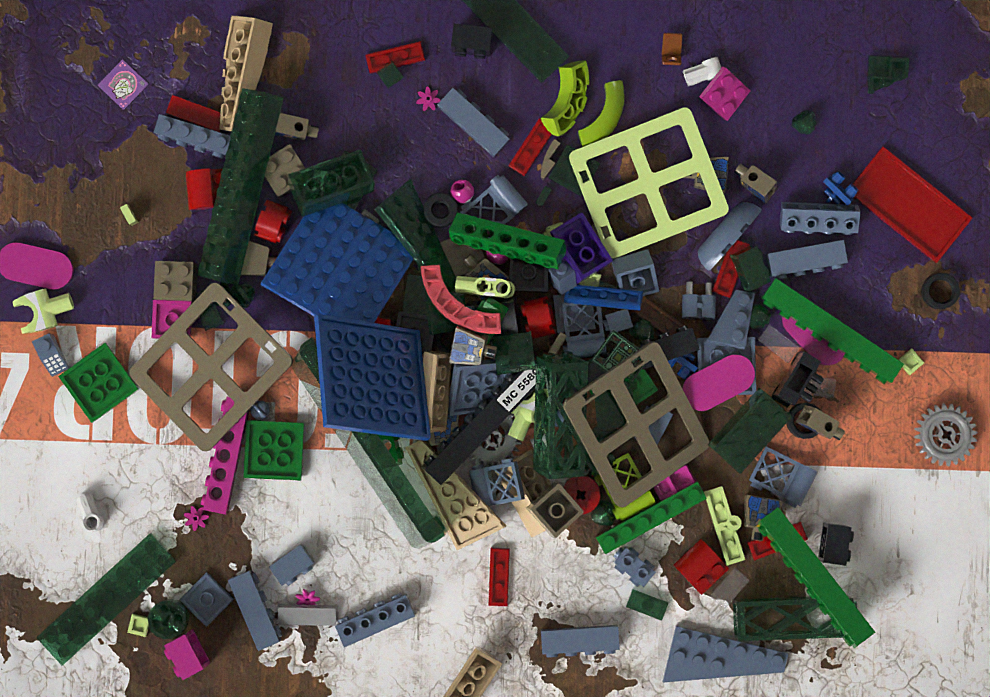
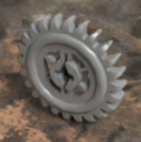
[914,403,978,466]
[469,410,522,467]

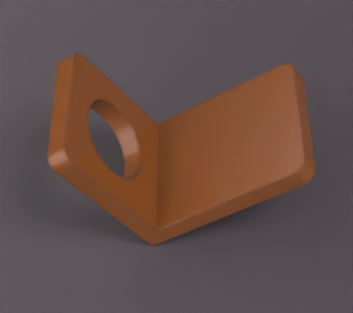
[661,33,682,65]

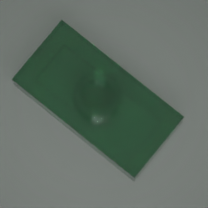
[626,589,668,621]

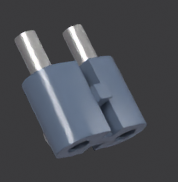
[682,282,716,320]

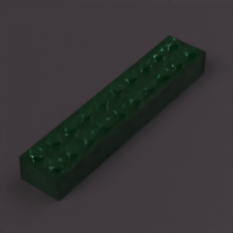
[197,88,283,286]

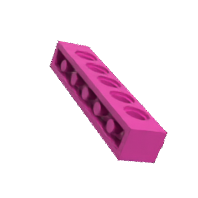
[201,397,249,515]

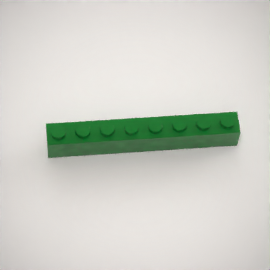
[761,278,904,384]
[758,507,876,649]

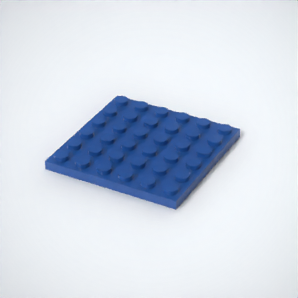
[261,190,420,323]
[314,314,431,441]

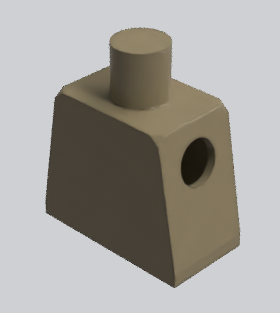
[234,238,277,276]

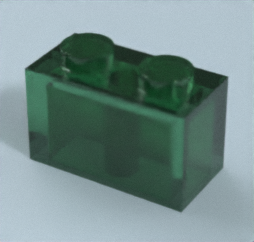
[730,246,771,291]

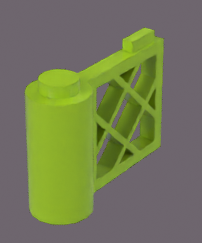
[593,453,656,522]

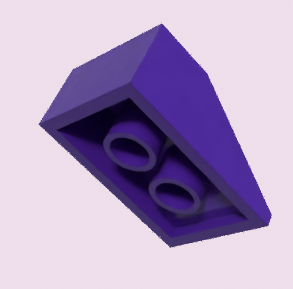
[550,213,613,284]

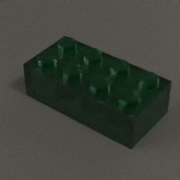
[288,149,375,217]
[708,388,792,474]

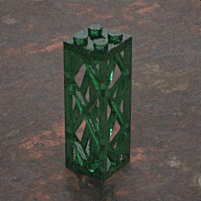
[533,351,588,479]
[733,595,857,641]

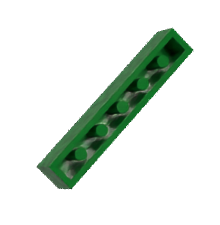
[595,481,707,554]

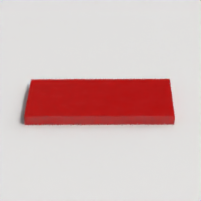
[853,147,972,263]

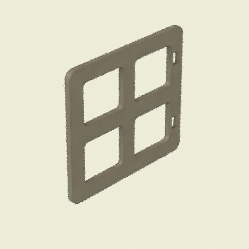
[129,283,293,451]
[563,342,709,507]

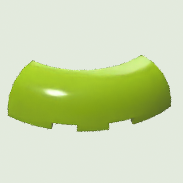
[541,60,589,136]
[578,80,625,147]

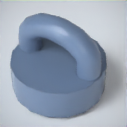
[250,401,270,420]

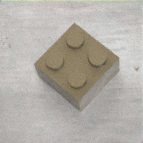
[257,144,312,199]
[153,261,198,302]
[526,482,584,538]

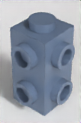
[613,547,656,587]

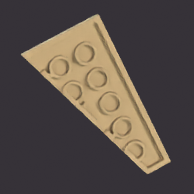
[405,440,507,550]

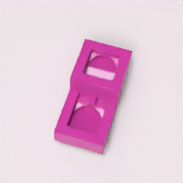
[653,464,696,500]

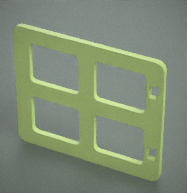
[569,108,729,259]

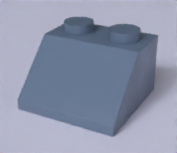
[612,249,659,296]

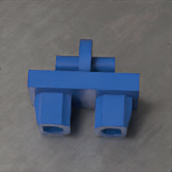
[823,171,858,206]
[668,353,697,380]

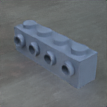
[154,114,235,159]
[779,202,860,235]
[335,593,416,648]

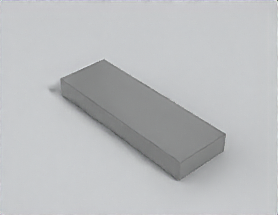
[278,604,336,626]

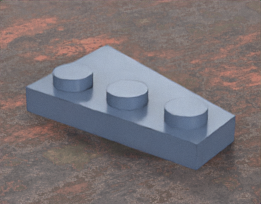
[707,290,755,349]

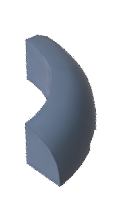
[698,202,762,271]

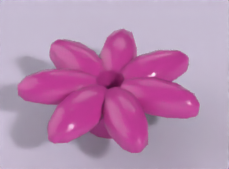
[416,86,441,111]
[184,506,209,531]
[295,589,320,605]

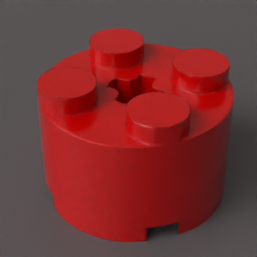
[254,200,293,243]
[521,296,557,339]
[563,475,600,514]

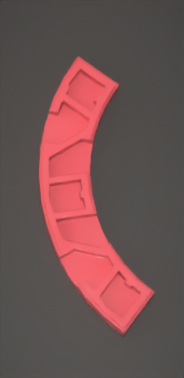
[421,265,501,334]

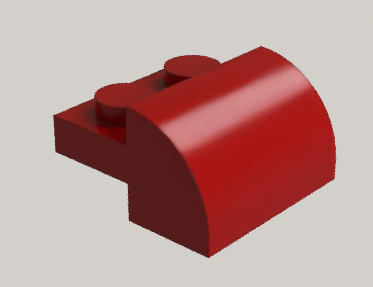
[186,168,230,210]
[674,539,729,595]

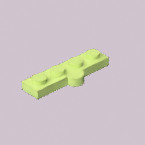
[704,486,745,565]

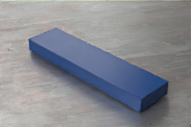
[564,285,643,311]

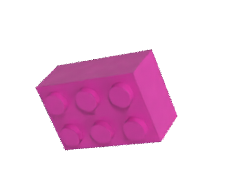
[164,629,211,680]

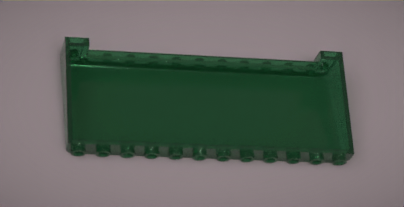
[291,337,447,549]

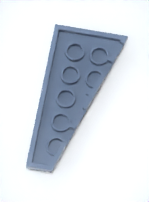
[662,626,788,683]

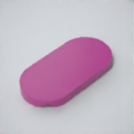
[0,243,74,290]
[782,317,844,365]
[682,355,755,411]

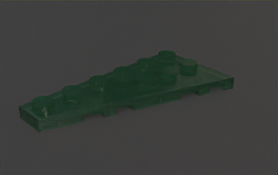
[375,179,456,295]

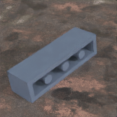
[437,88,510,158]
[766,240,848,280]
[228,570,282,651]
[541,625,620,657]

